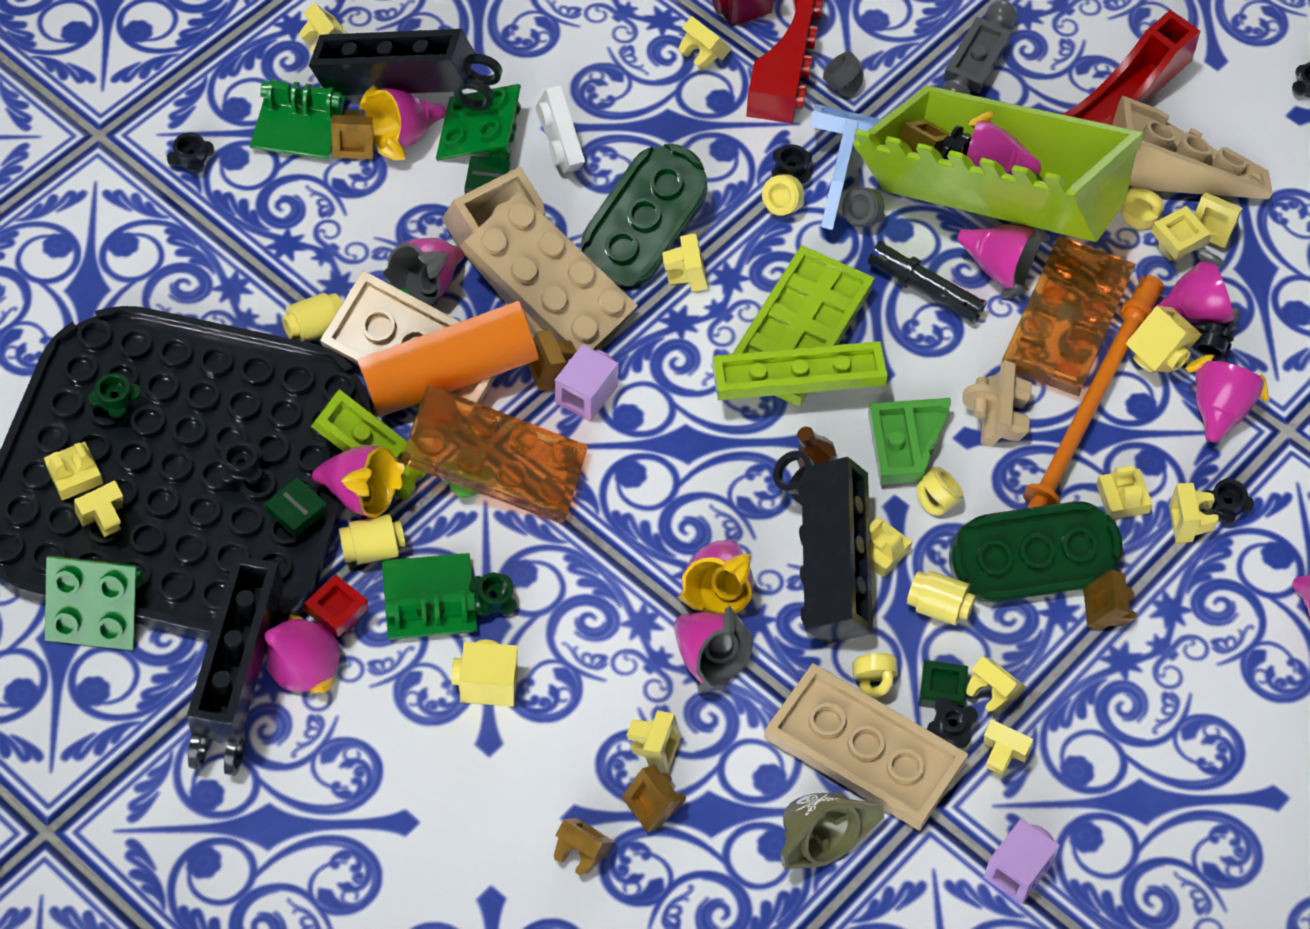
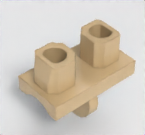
[962,360,1032,447]

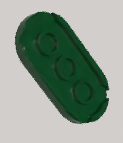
[581,144,707,289]
[949,501,1123,602]

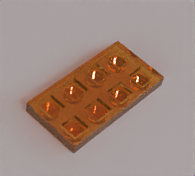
[1000,236,1136,397]
[400,384,588,524]

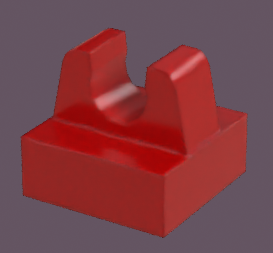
[304,574,369,638]

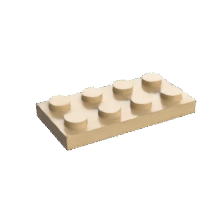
[460,191,638,351]
[320,271,497,424]
[764,663,968,831]

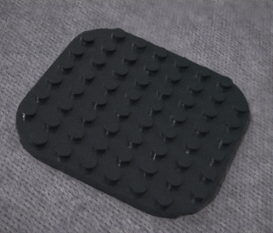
[0,306,371,640]

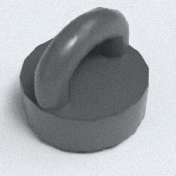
[823,52,864,96]
[842,187,885,228]

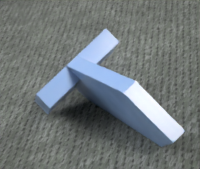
[810,104,882,230]

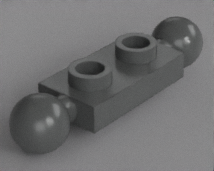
[941,0,1017,95]

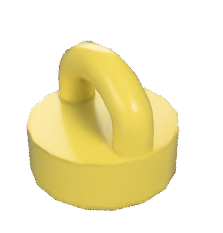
[762,174,804,216]
[1121,188,1164,229]
[916,467,963,516]
[852,653,898,699]

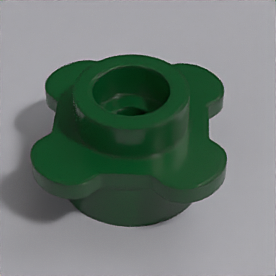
[88,373,141,418]
[469,572,517,617]

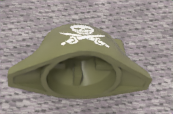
[781,792,884,870]

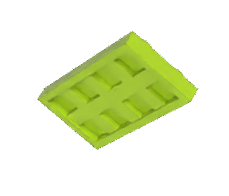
[732,245,875,407]

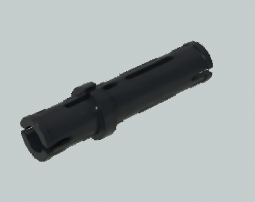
[867,241,987,324]

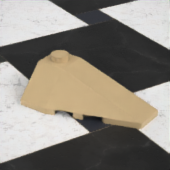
[1112,96,1273,199]
[442,166,546,335]

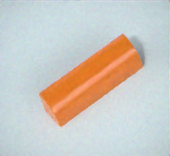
[357,301,539,418]

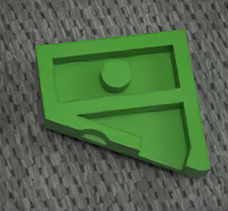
[868,398,951,484]

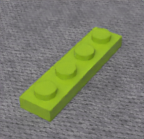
[712,341,888,401]

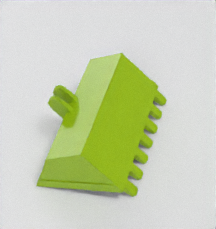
[853,85,1144,242]

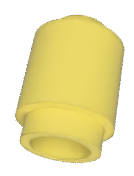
[282,293,343,343]
[339,514,405,565]
[907,570,976,626]

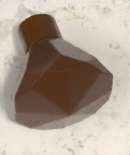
[797,426,837,468]

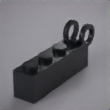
[308,29,503,111]
[773,451,873,644]
[186,555,283,776]

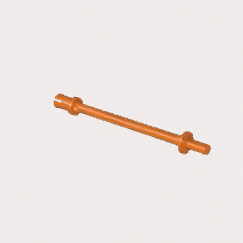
[1023,275,1164,508]

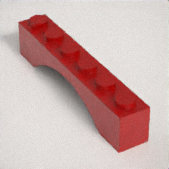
[746,0,823,124]
[1062,10,1201,125]

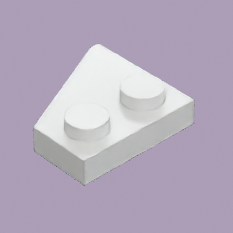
[535,85,585,174]

